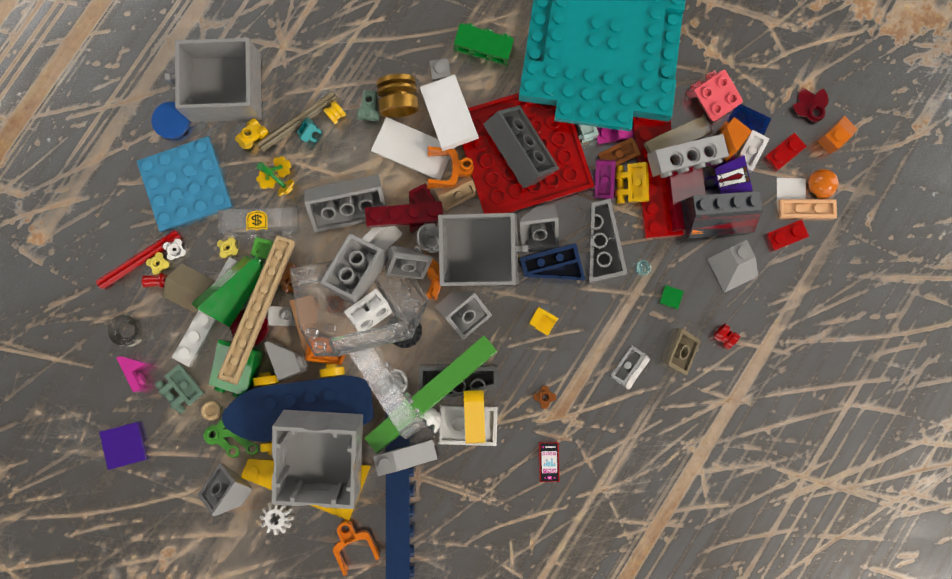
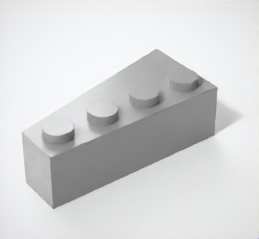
[589,198,628,284]

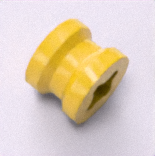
[323,101,346,125]

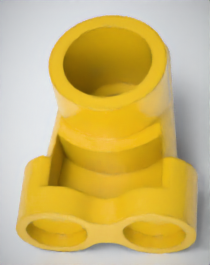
[235,118,269,149]

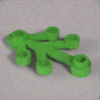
[203,419,259,458]

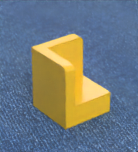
[528,307,559,335]

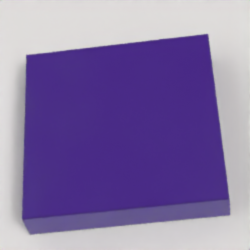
[99,422,148,470]

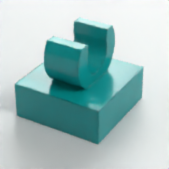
[297,117,322,142]

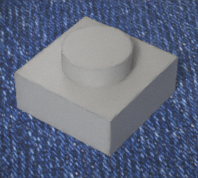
[429,58,451,81]

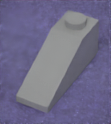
[373,440,438,476]

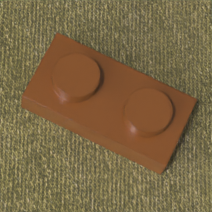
[598,137,640,166]

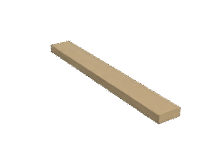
[217,235,296,385]

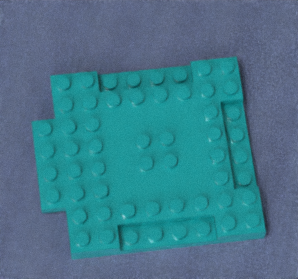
[518,0,686,131]

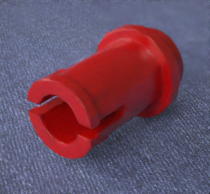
[142,273,168,288]

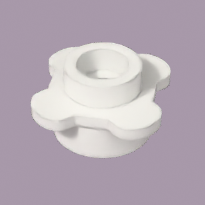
[163,239,186,260]

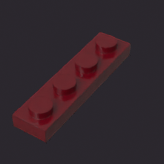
[365,202,443,228]

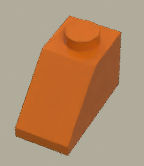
[817,115,857,155]
[719,117,752,162]

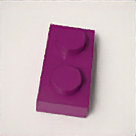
[594,159,616,199]

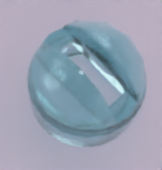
[635,260,651,276]

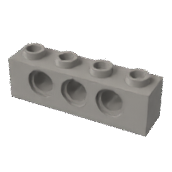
[647,134,729,178]

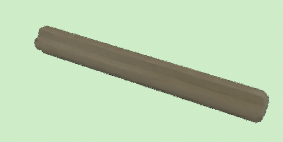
[257,91,338,151]

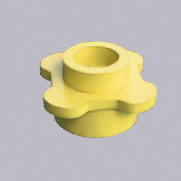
[217,237,238,258]
[146,252,169,275]

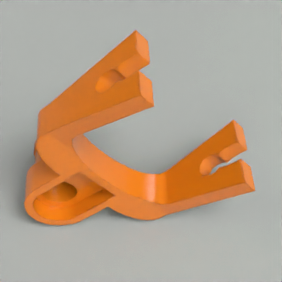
[427,146,474,189]
[333,520,380,576]

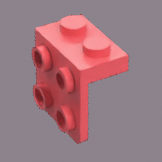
[686,69,743,121]

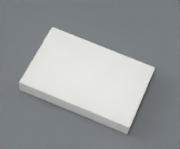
[438,405,498,446]

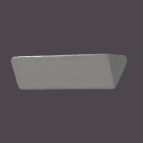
[610,345,650,390]

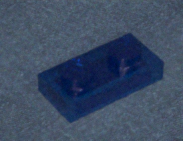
[728,104,772,135]

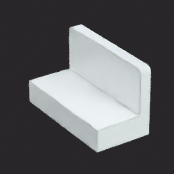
[362,226,403,252]

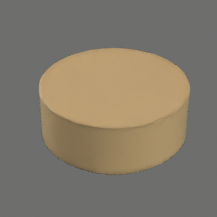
[201,401,222,421]

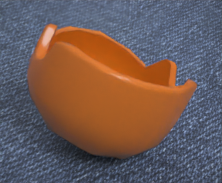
[808,169,839,199]

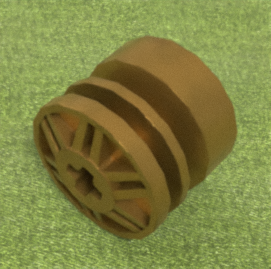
[376,74,419,118]

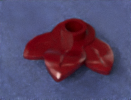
[792,88,829,122]

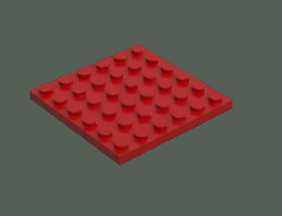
[462,93,595,214]

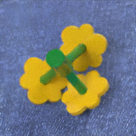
[256,156,294,197]

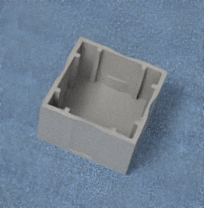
[272,410,363,509]

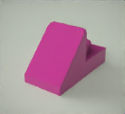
[596,125,635,145]
[116,356,152,392]

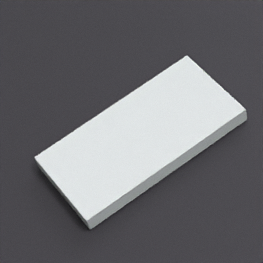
[420,74,479,151]
[371,117,455,180]

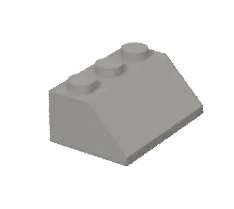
[320,234,388,305]

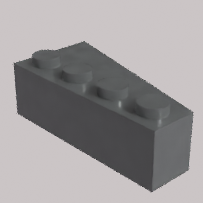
[419,364,498,401]

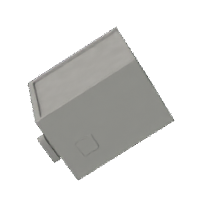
[165,38,262,122]
[438,213,529,286]

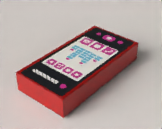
[539,442,560,482]

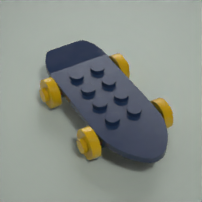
[222,364,374,455]

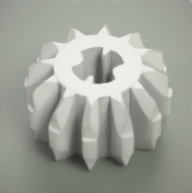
[259,502,294,535]

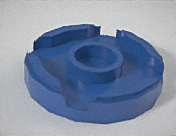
[151,102,190,140]

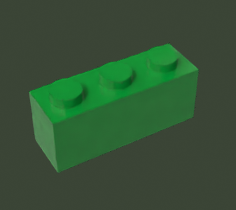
[454,23,514,66]

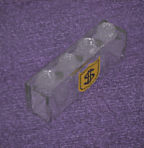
[218,207,299,238]

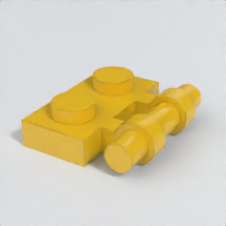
[615,162,649,204]

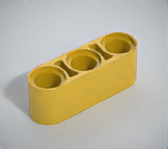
[464,390,485,444]

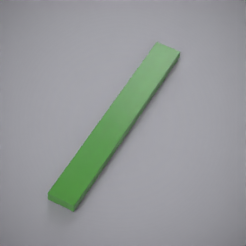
[365,335,497,454]

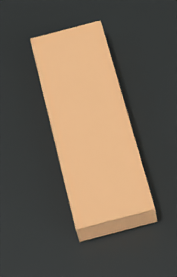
[778,199,837,219]

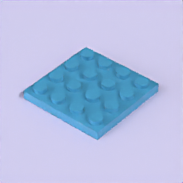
[137,136,234,232]

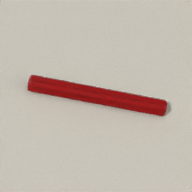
[96,230,181,289]

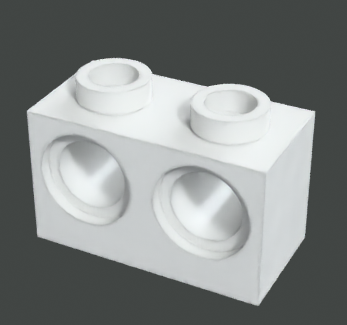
[344,289,392,335]

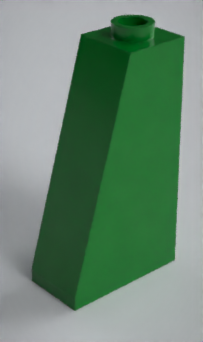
[192,255,264,327]

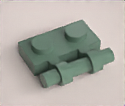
[155,364,205,414]

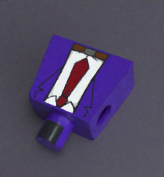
[704,154,753,194]

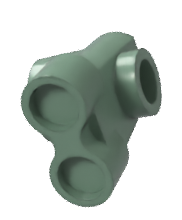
[356,90,380,121]

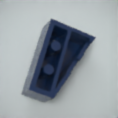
[518,243,586,281]

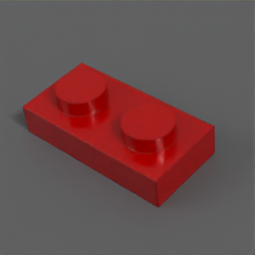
[764,132,807,171]
[765,219,809,252]

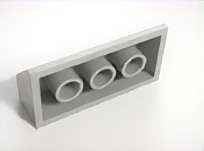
[304,174,386,233]

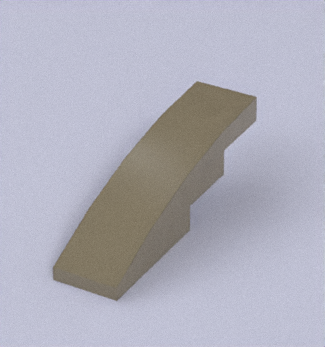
[643,116,713,154]

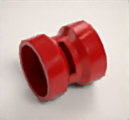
[713,323,741,350]

